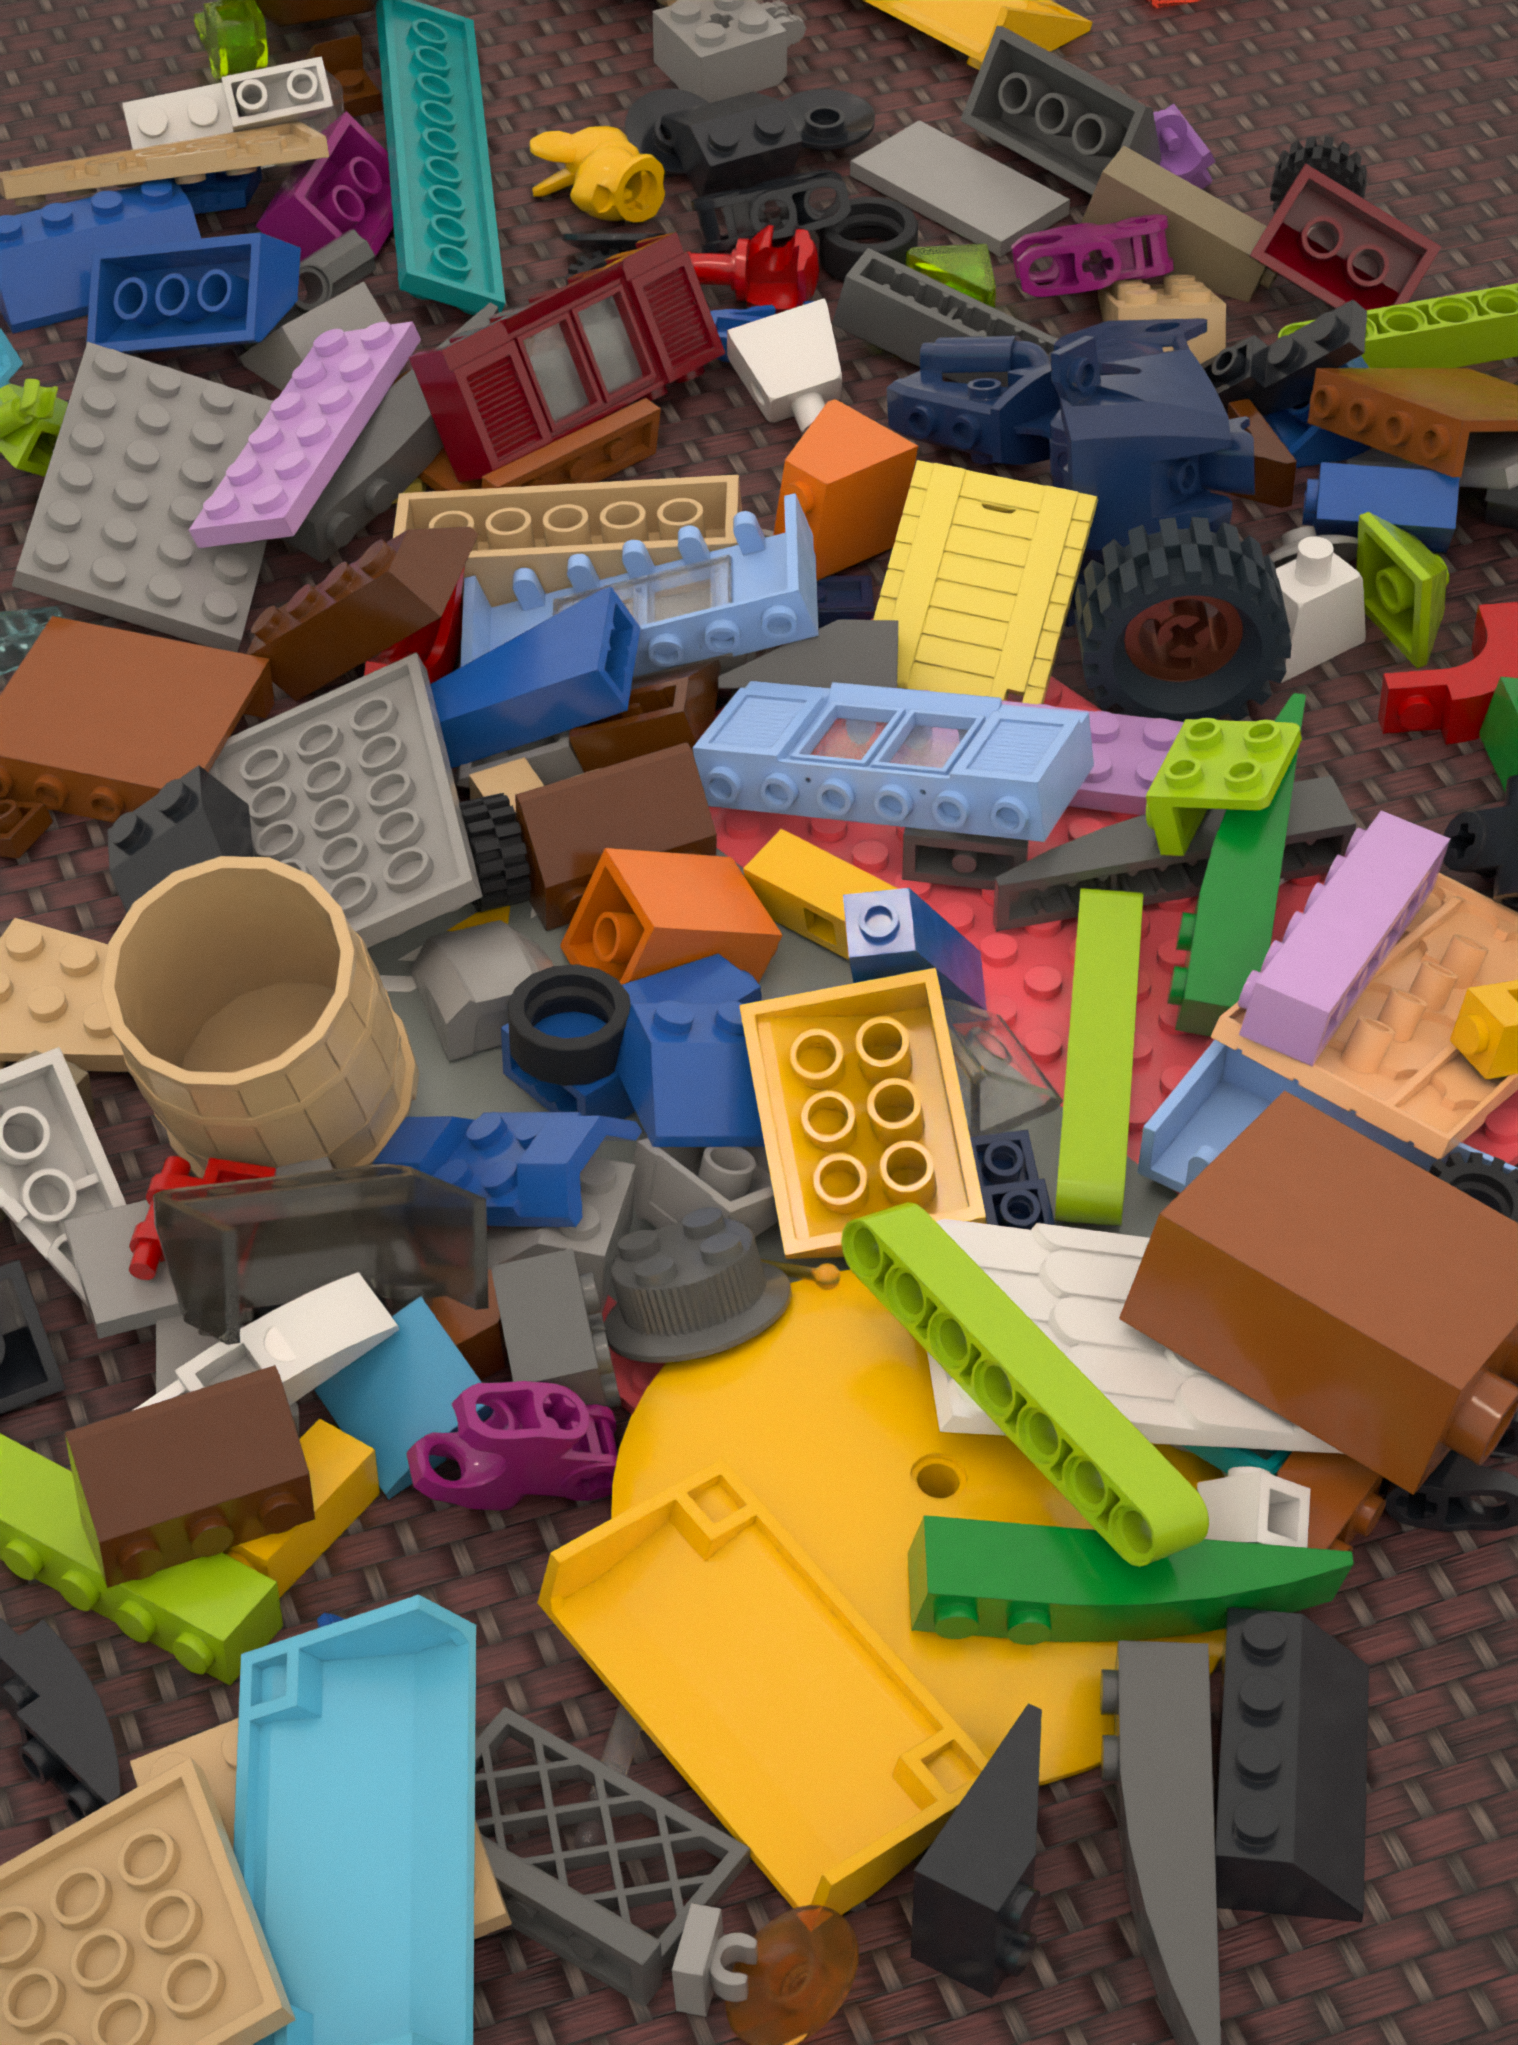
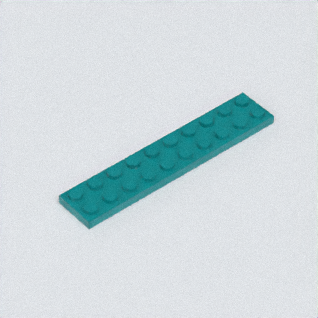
[375,0,506,315]

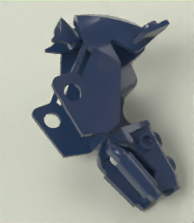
[886,318,1255,627]

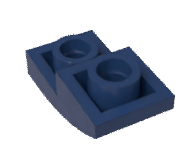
[970,1129,1055,1230]

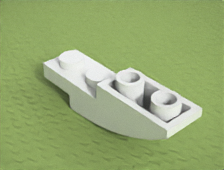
[122,57,333,149]
[132,1272,399,1411]

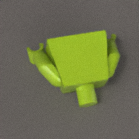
[0,379,68,477]

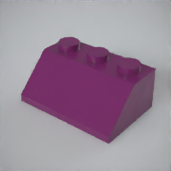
[256,111,394,261]

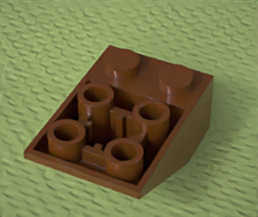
[569,659,721,773]

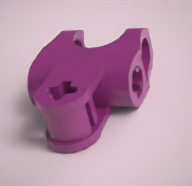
[1011,214,1174,297]
[406,1381,618,1511]

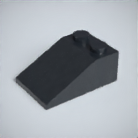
[107,765,253,913]
[911,1703,1042,1999]

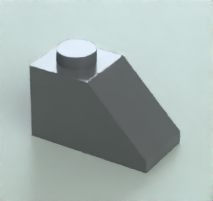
[902,790,1029,890]

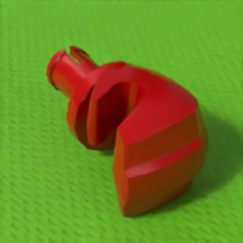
[686,225,819,314]

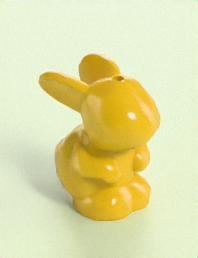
[529,126,665,222]

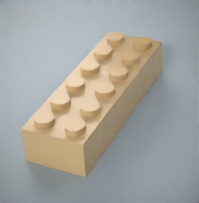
[393,475,742,607]

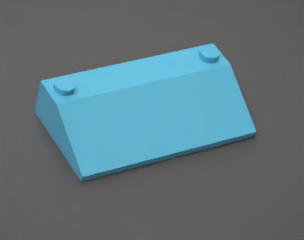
[233,1595,476,2045]

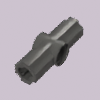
[242,230,376,350]

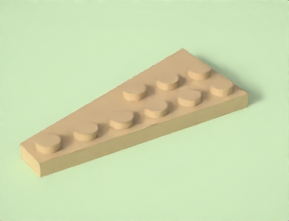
[0,120,329,206]
[0,918,128,1072]

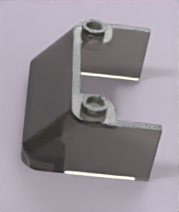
[153,1164,489,1345]

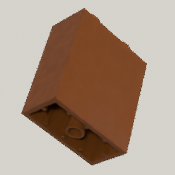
[1119,1090,1518,1495]

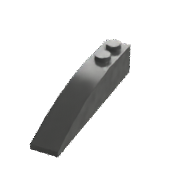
[832,248,1117,387]
[280,303,499,563]
[993,776,1357,931]
[1100,1641,1221,2045]

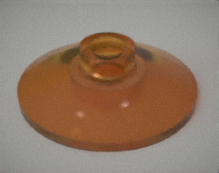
[725,1905,859,2045]

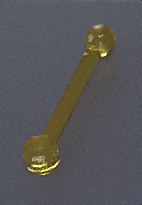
[760,1258,841,1290]

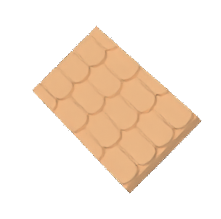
[1211,873,1518,1160]

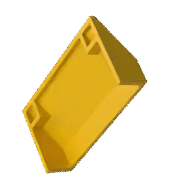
[863,0,1093,70]
[537,1458,989,1933]

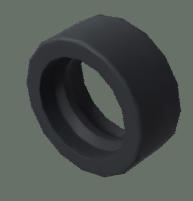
[819,196,918,281]
[508,964,631,1086]

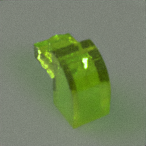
[194,0,268,79]

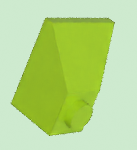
[1357,512,1449,669]

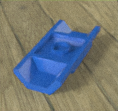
[372,1112,642,1227]

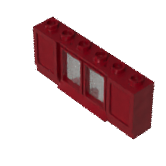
[409,232,726,483]

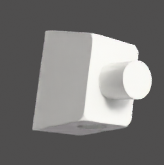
[727,298,842,435]
[1276,537,1366,683]

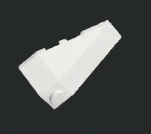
[0,1047,126,1308]

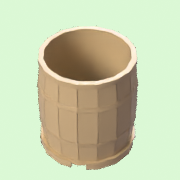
[101,856,419,1195]

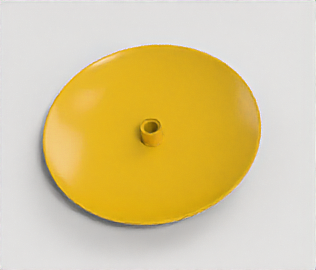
[611,1269,1225,1786]

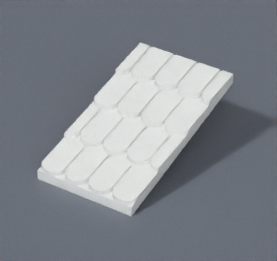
[927,1219,1344,1454]

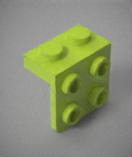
[1146,718,1302,856]

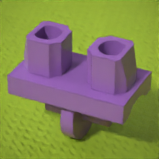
[1153,104,1216,189]

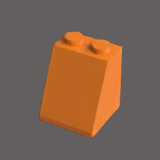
[773,399,918,581]
[560,848,783,985]

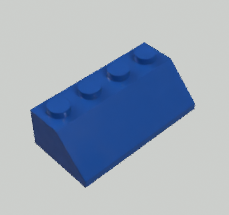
[0,178,201,334]
[86,232,301,354]
[615,1000,765,1147]

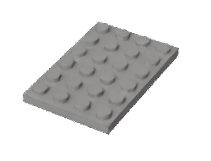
[12,342,273,652]
[209,652,483,948]

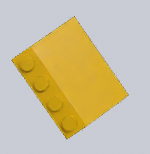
[739,968,987,1259]

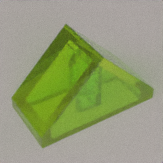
[906,244,996,308]

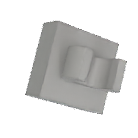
[672,1903,758,2017]

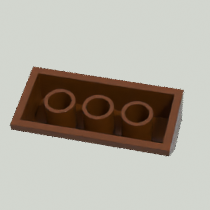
[246,527,479,701]

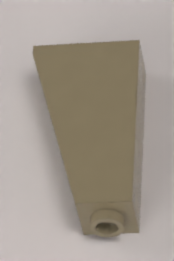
[1081,146,1278,302]

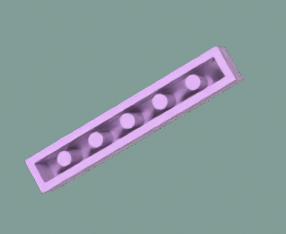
[1238,811,1450,1066]

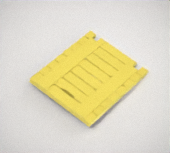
[873,460,1098,704]

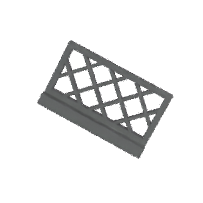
[475,1707,750,2007]

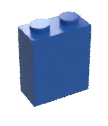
[1302,462,1460,553]

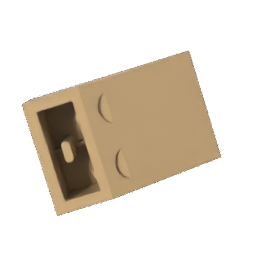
[1098,275,1226,364]

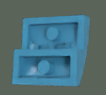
[315,1296,494,1499]

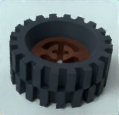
[1074,517,1292,722]

